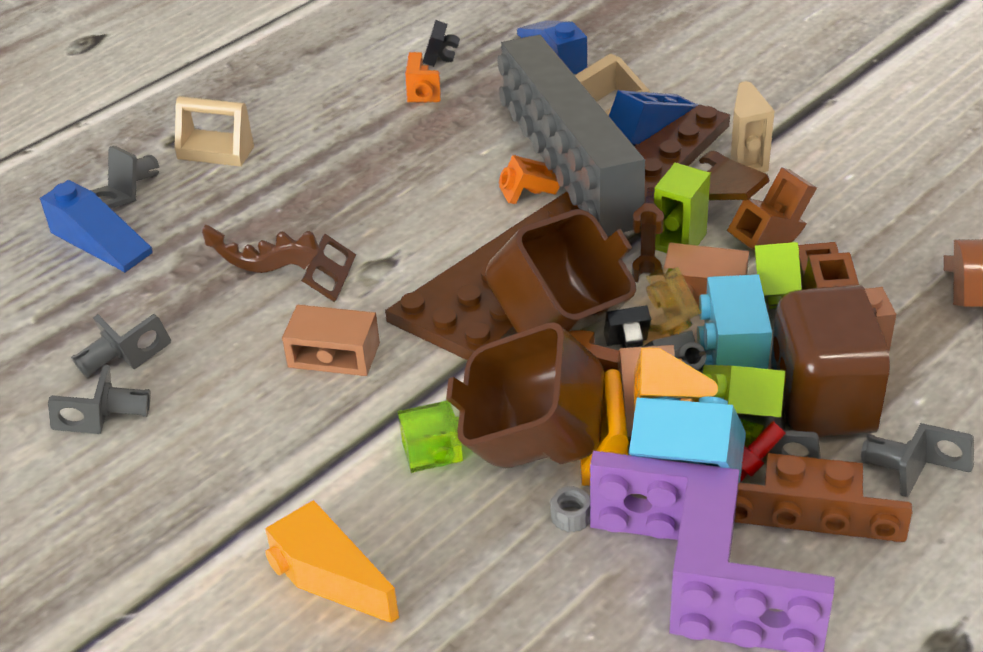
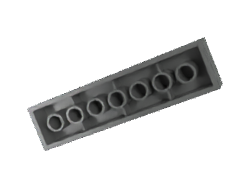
[497,35,645,236]

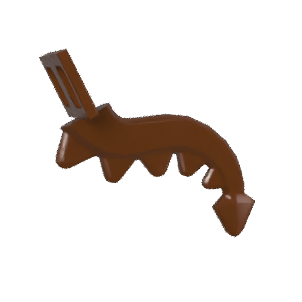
[202,225,357,302]

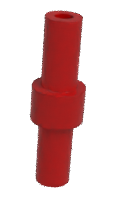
[740,421,786,483]

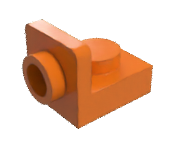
[405,52,441,102]
[499,155,560,204]

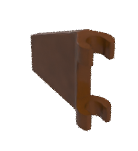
[699,151,770,201]
[632,187,664,283]

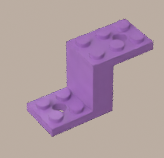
[590,451,835,652]

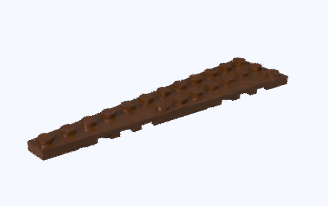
[385,104,730,360]

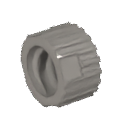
[550,486,590,532]

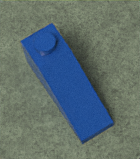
[517,21,587,75]
[609,90,698,147]
[40,180,153,272]

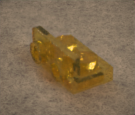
[646,267,701,336]

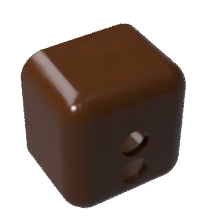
[770,285,890,437]

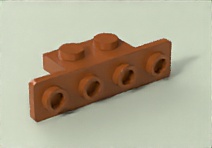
[735,453,912,542]

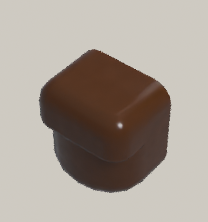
[485,209,636,333]
[446,322,604,468]

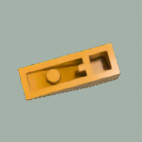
[265,500,399,623]

